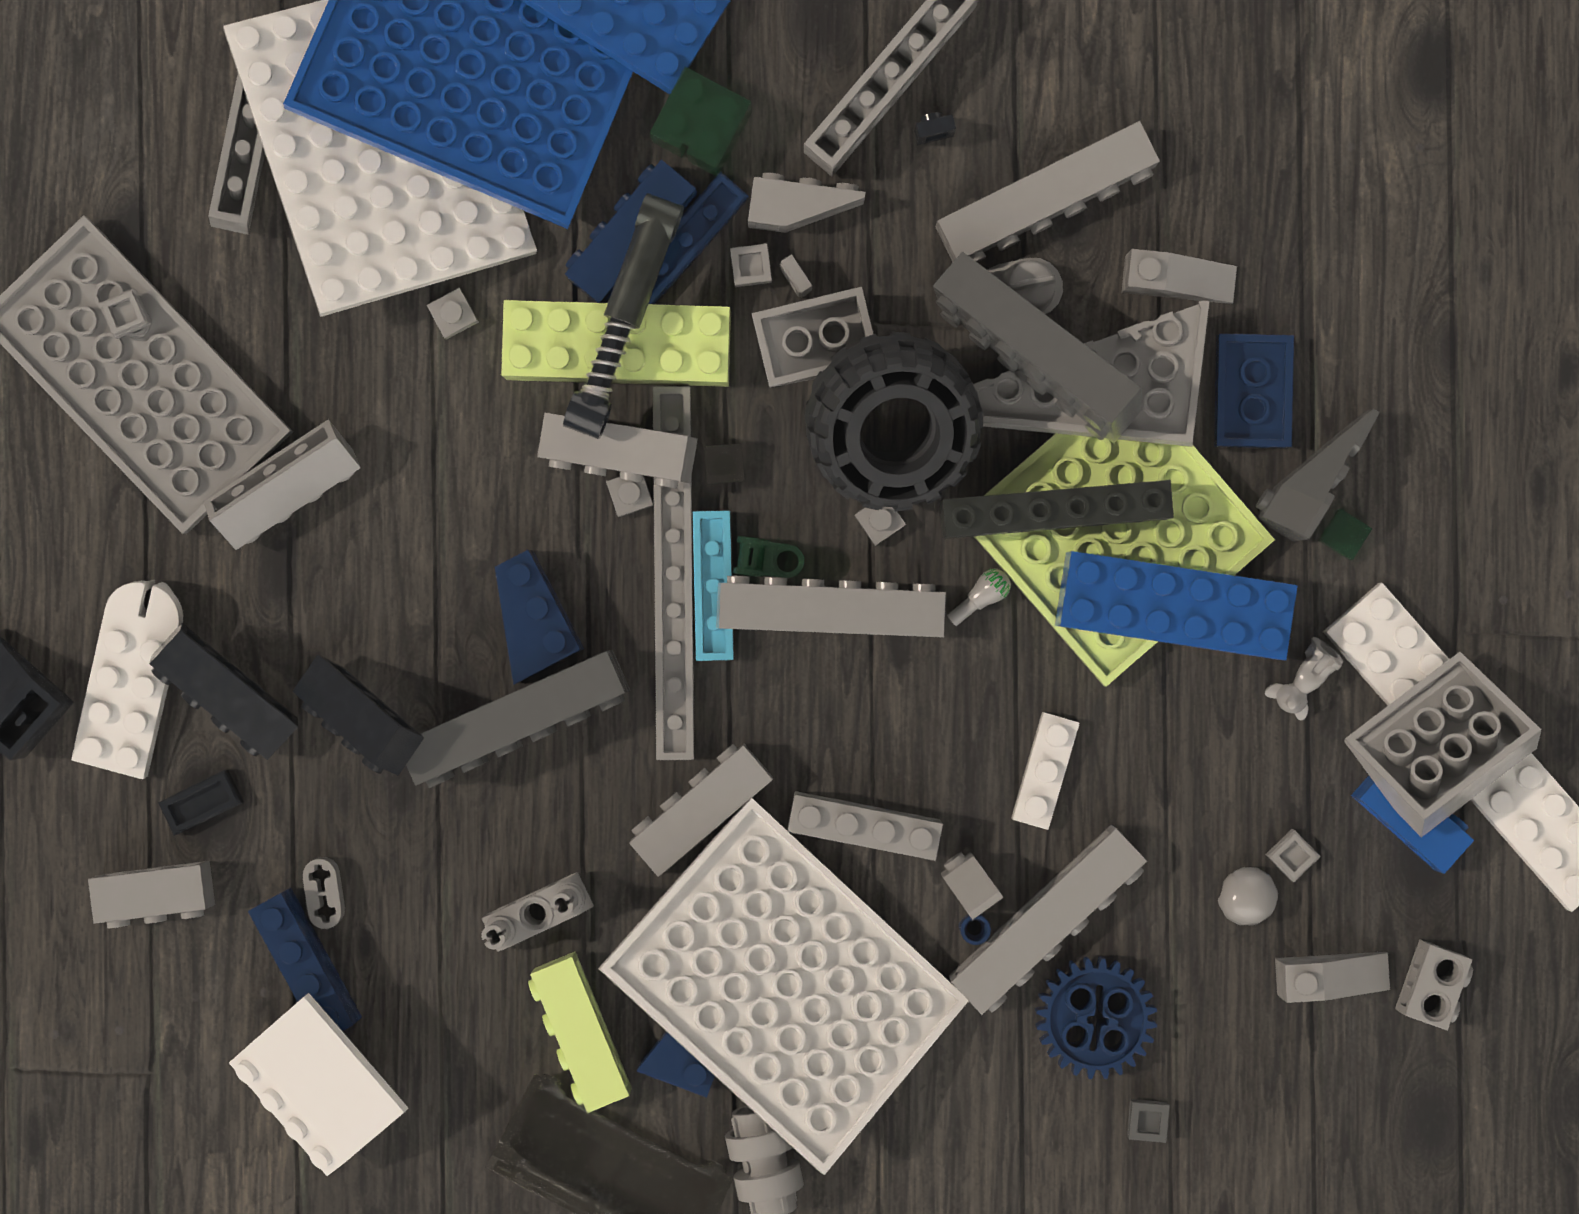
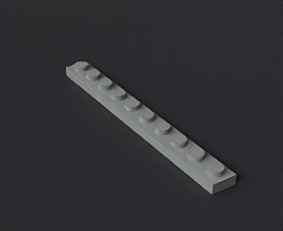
[653,386,694,760]

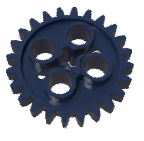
[1035,956,1157,1080]

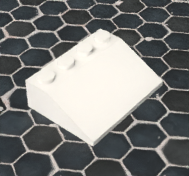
[229,993,408,1176]

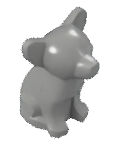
[1265,637,1343,720]

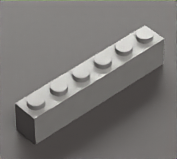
[935,121,1160,263]
[716,576,946,637]
[949,825,1147,1015]

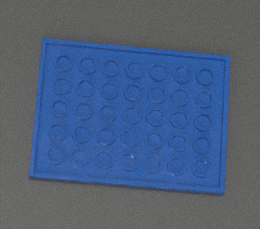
[283,0,633,229]

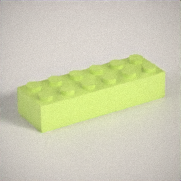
[501,300,731,387]

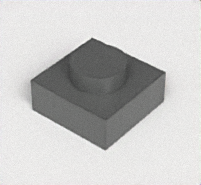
[1127,1099,1170,1143]

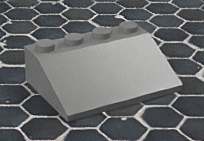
[1345,652,1542,837]

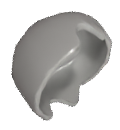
[1218,867,1278,925]

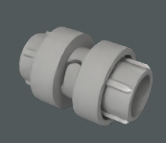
[725,1106,804,1214]

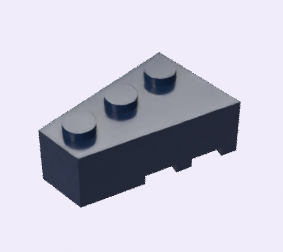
[495,550,584,685]
[636,1031,715,1098]

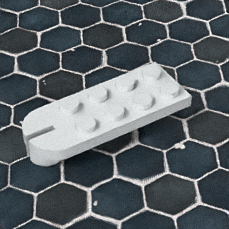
[71,580,183,779]

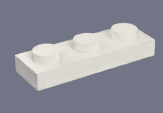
[1011,712,1079,830]

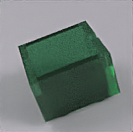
[650,67,752,176]

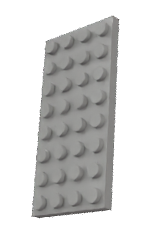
[0,215,293,534]

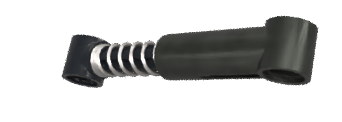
[563,193,684,439]

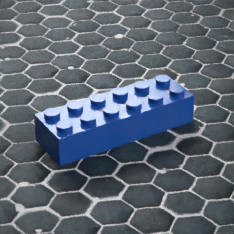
[1055,551,1298,661]

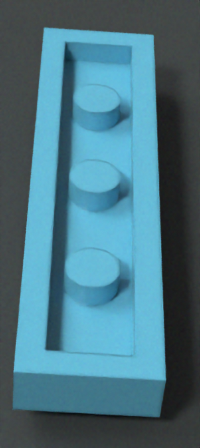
[693,511,734,661]

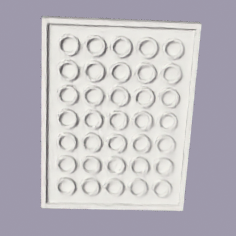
[223,0,537,317]
[598,798,968,1175]

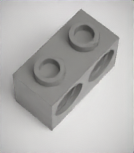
[1395,939,1473,1031]

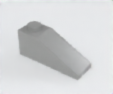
[1121,249,1237,304]
[1275,952,1390,1003]

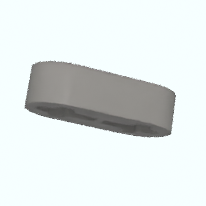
[303,857,345,929]

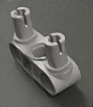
[481,872,594,952]

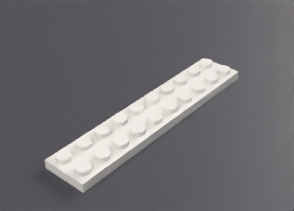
[1323,583,1579,912]

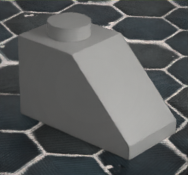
[941,852,1003,920]

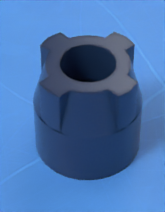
[959,914,991,945]

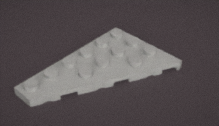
[973,301,1209,447]

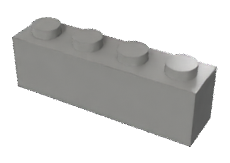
[208,73,265,235]
[537,413,698,488]
[204,419,361,550]
[629,743,773,877]
[788,791,943,861]

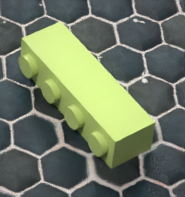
[528,951,632,1113]

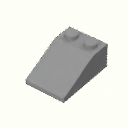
[752,287,873,388]

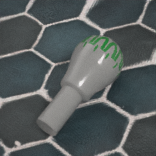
[947,568,1011,626]

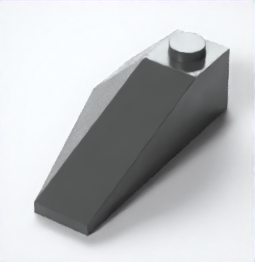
[1256,408,1380,541]

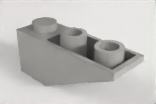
[748,173,866,233]

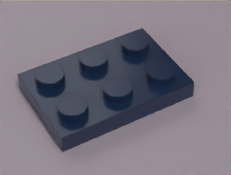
[1214,334,1294,448]

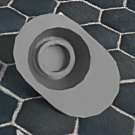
[987,258,1063,314]

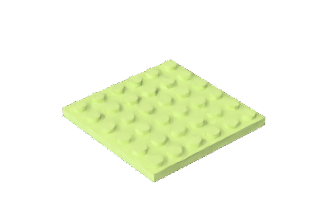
[974,433,1275,687]

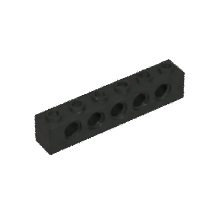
[940,480,1174,539]

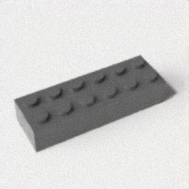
[933,251,1143,443]
[406,650,630,788]

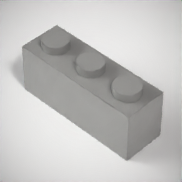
[88,861,215,928]

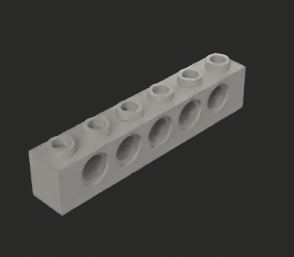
[804,0,978,177]

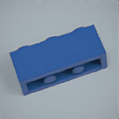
[1351,776,1474,874]

